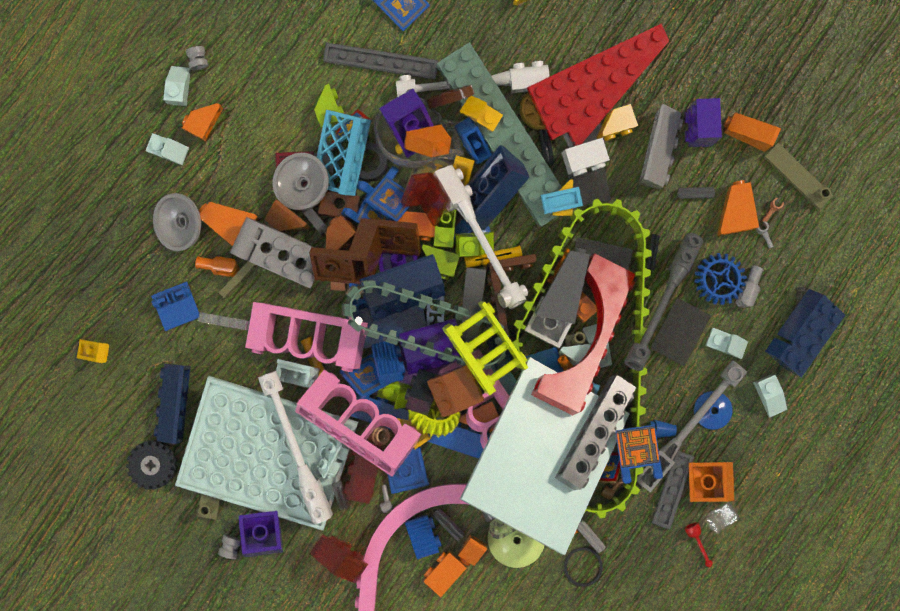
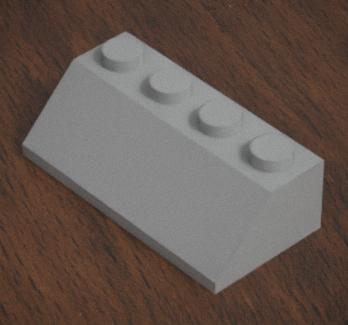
[639,104,683,189]

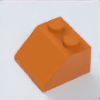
[689,462,734,502]

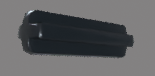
[539,129,554,166]
[645,234,660,271]

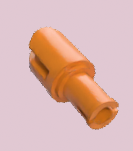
[195,256,240,277]

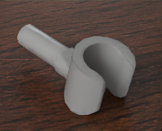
[756,221,774,248]
[380,485,392,513]

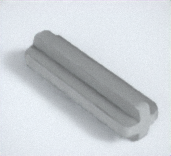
[577,519,606,553]

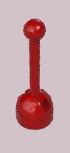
[684,522,713,567]

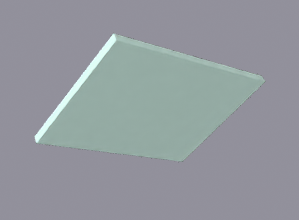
[460,357,630,555]
[175,376,358,530]

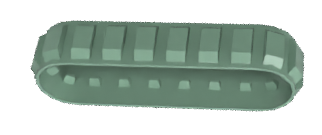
[342,280,509,370]

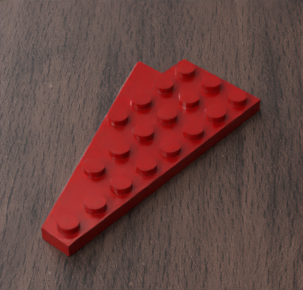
[527,23,669,147]

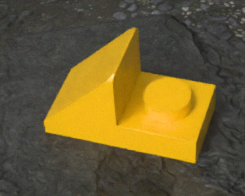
[460,96,503,132]
[453,155,474,186]
[77,339,109,363]

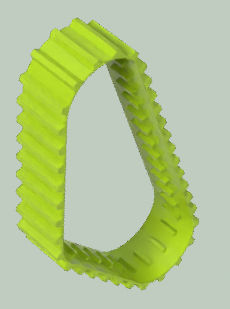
[512,199,652,518]

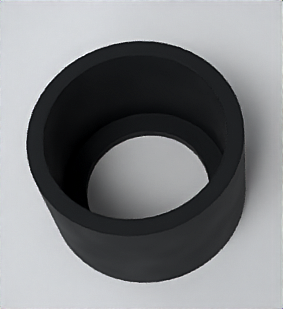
[359,143,388,182]

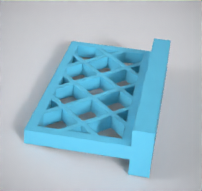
[317,110,371,196]

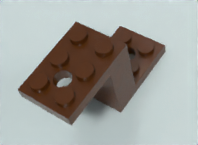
[309,218,421,285]

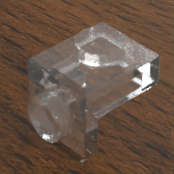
[706,502,740,534]

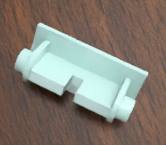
[318,438,350,479]

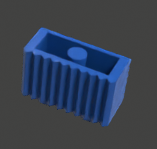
[454,117,492,164]
[371,341,406,385]
[405,514,442,559]

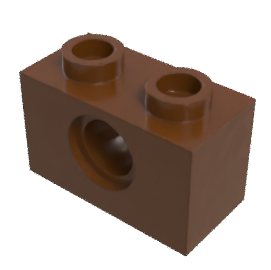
[318,190,361,220]

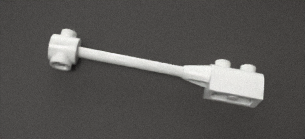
[396,61,549,97]
[431,165,528,309]
[258,371,333,524]

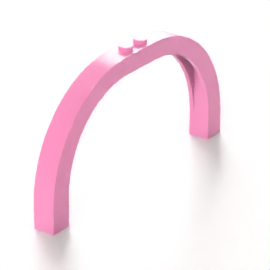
[355,483,467,611]

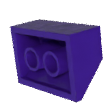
[399,318,461,375]

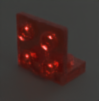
[401,172,448,226]

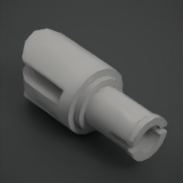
[736,265,764,308]

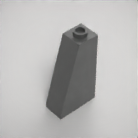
[536,247,590,324]
[460,268,486,343]

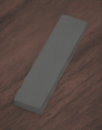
[651,451,694,529]

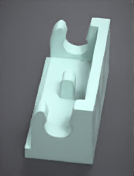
[276,359,320,388]

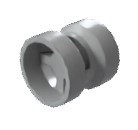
[186,46,208,70]
[218,535,241,559]

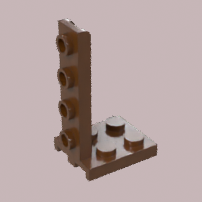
[487,254,537,339]

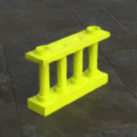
[442,301,529,395]

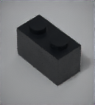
[404,368,437,416]

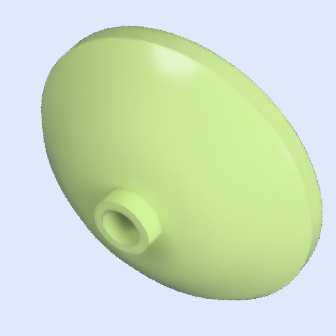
[488,519,545,568]

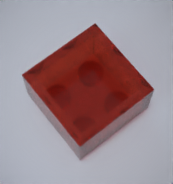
[310,534,368,583]

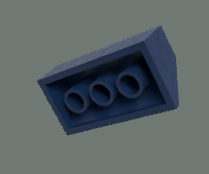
[464,145,530,230]
[360,254,445,321]
[154,364,191,444]

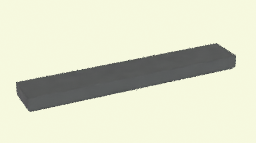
[323,43,439,80]

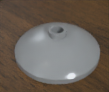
[273,153,329,210]
[153,193,201,251]

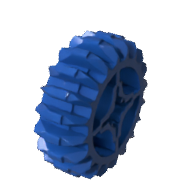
[694,253,747,305]

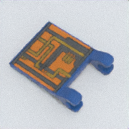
[615,425,663,484]

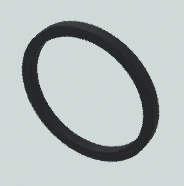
[564,547,603,587]

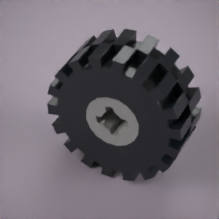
[126,440,178,490]

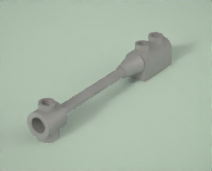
[637,361,747,492]

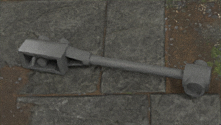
[625,233,703,371]

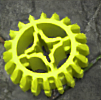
[408,399,460,438]

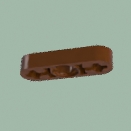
[426,84,475,109]

